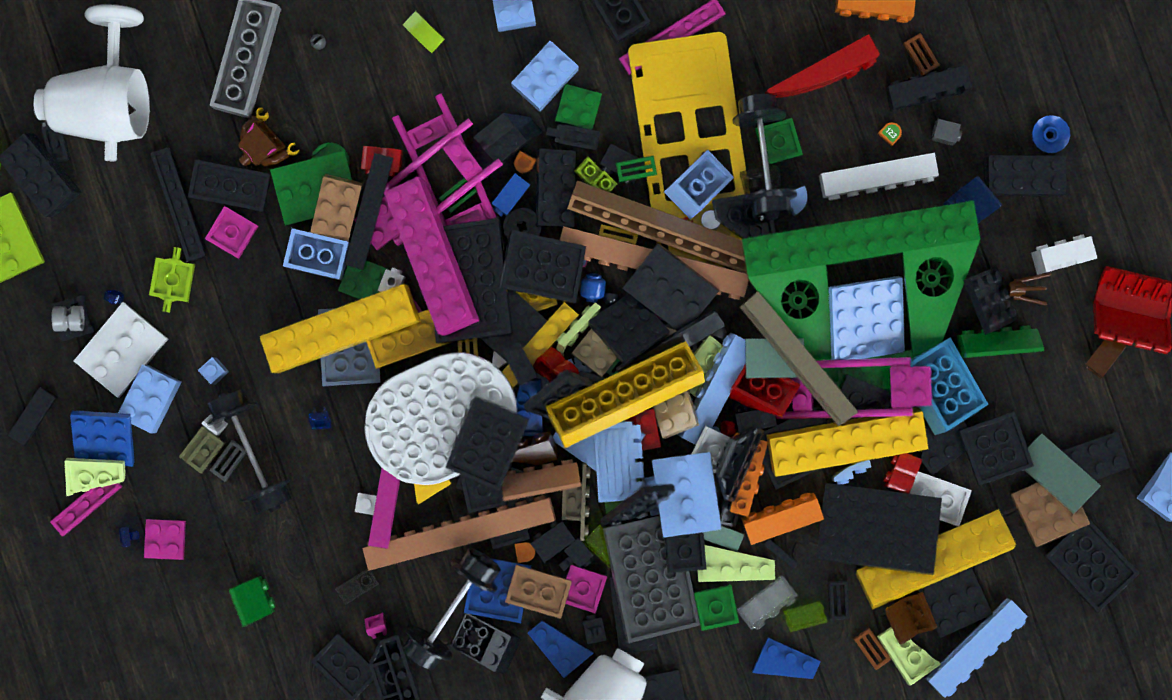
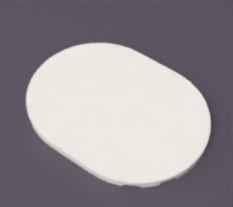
[365,353,517,485]

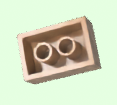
[310,174,363,242]

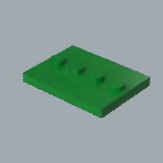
[270,151,360,226]

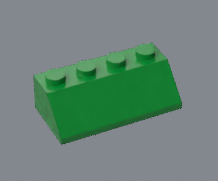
[957,325,1044,358]

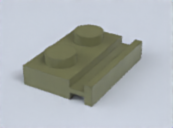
[179,426,225,474]

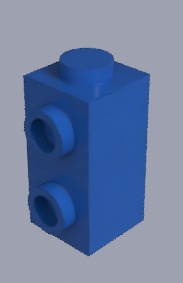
[491,173,530,216]

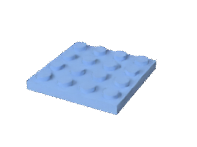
[829,276,905,360]

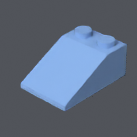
[493,0,536,32]
[664,150,734,219]
[1137,452,1172,522]

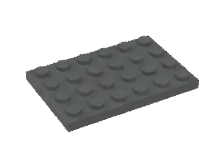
[603,515,700,643]

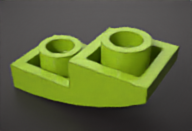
[403,11,445,53]
[574,157,617,192]

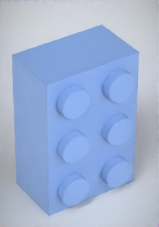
[511,41,579,112]
[283,228,350,281]
[118,364,182,433]

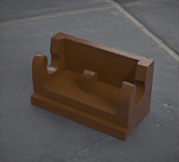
[1085,338,1127,379]

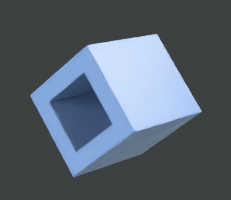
[198,357,229,385]

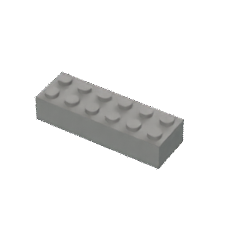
[210,0,281,119]

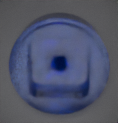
[104,290,124,304]

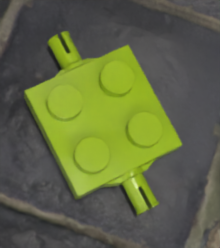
[149,247,195,313]

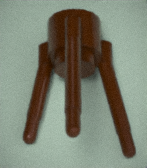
[1008,272,1052,306]

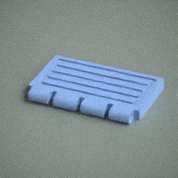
[594,422,644,502]

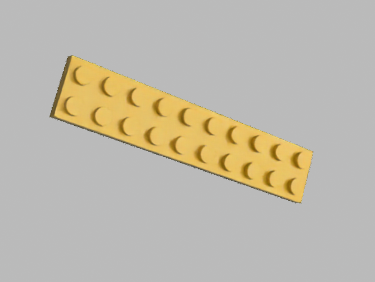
[366,291,558,369]

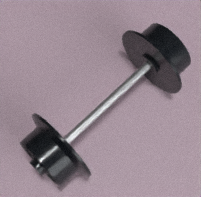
[732,94,797,221]
[207,389,292,515]
[403,548,501,670]

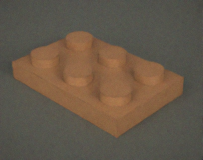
[505,564,572,619]

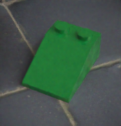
[229,576,276,627]

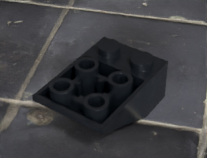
[450,613,522,674]

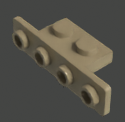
[562,463,590,541]

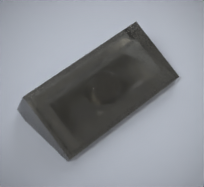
[740,164,781,194]

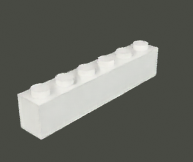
[819,153,939,200]

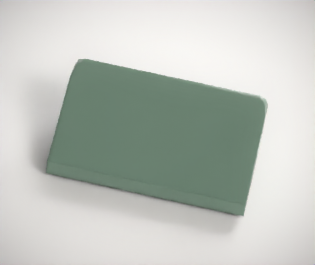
[703,525,744,552]

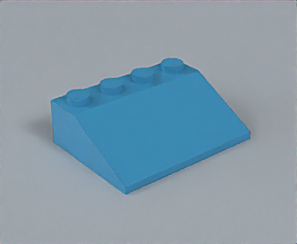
[911,337,988,435]

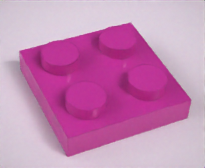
[205,206,259,259]
[144,519,186,560]
[565,564,607,613]

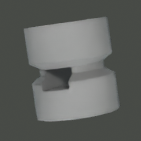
[52,306,84,331]

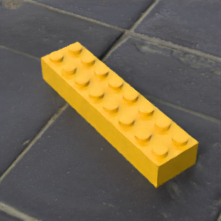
[260,284,421,373]
[546,341,705,448]
[766,407,928,477]
[856,509,1016,610]

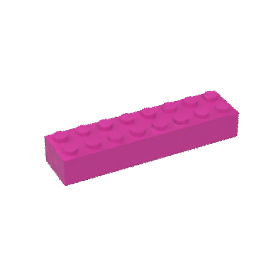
[384,177,480,336]

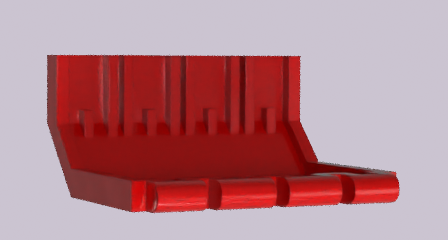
[1093,266,1172,354]

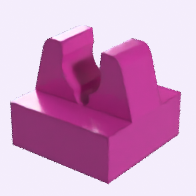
[365,613,387,639]

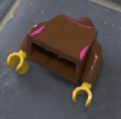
[238,108,299,166]

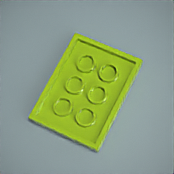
[0,193,45,283]

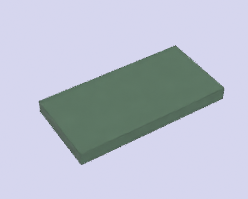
[1025,434,1101,514]

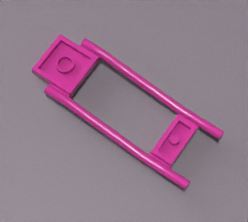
[392,93,497,226]
[354,118,503,250]
[775,357,932,419]

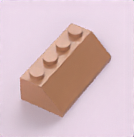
[502,459,581,501]

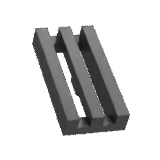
[209,440,247,482]

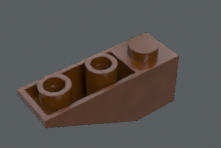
[512,431,559,465]

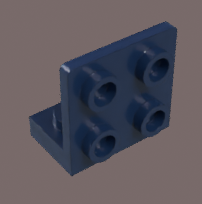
[943,176,1002,224]

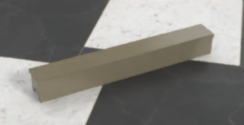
[740,291,858,426]

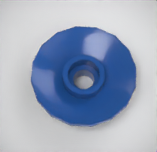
[1032,115,1070,153]

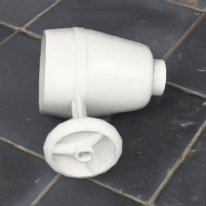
[34,5,150,162]
[541,648,646,700]

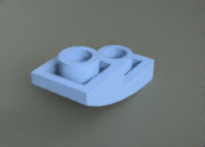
[831,460,871,485]

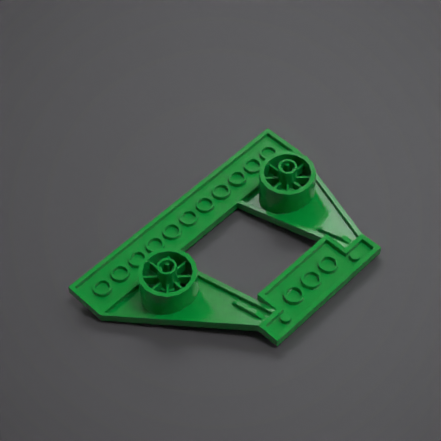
[741,201,980,392]

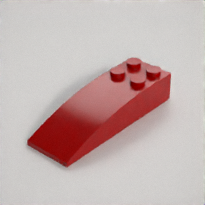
[765,34,880,98]

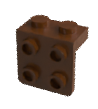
[885,591,937,644]

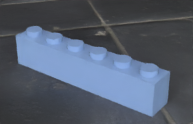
[677,333,746,445]
[925,598,1028,698]

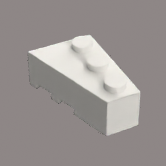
[1031,234,1097,275]

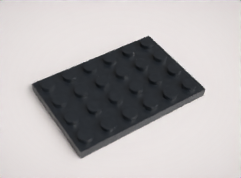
[434,218,513,344]
[816,483,942,575]

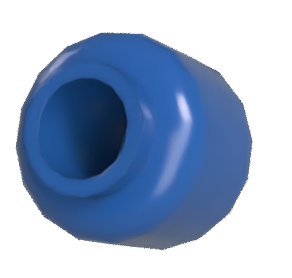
[580,273,606,303]

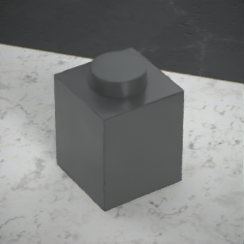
[930,119,962,146]

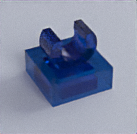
[309,407,331,430]
[119,527,139,547]

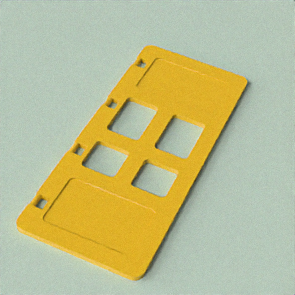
[628,32,749,267]

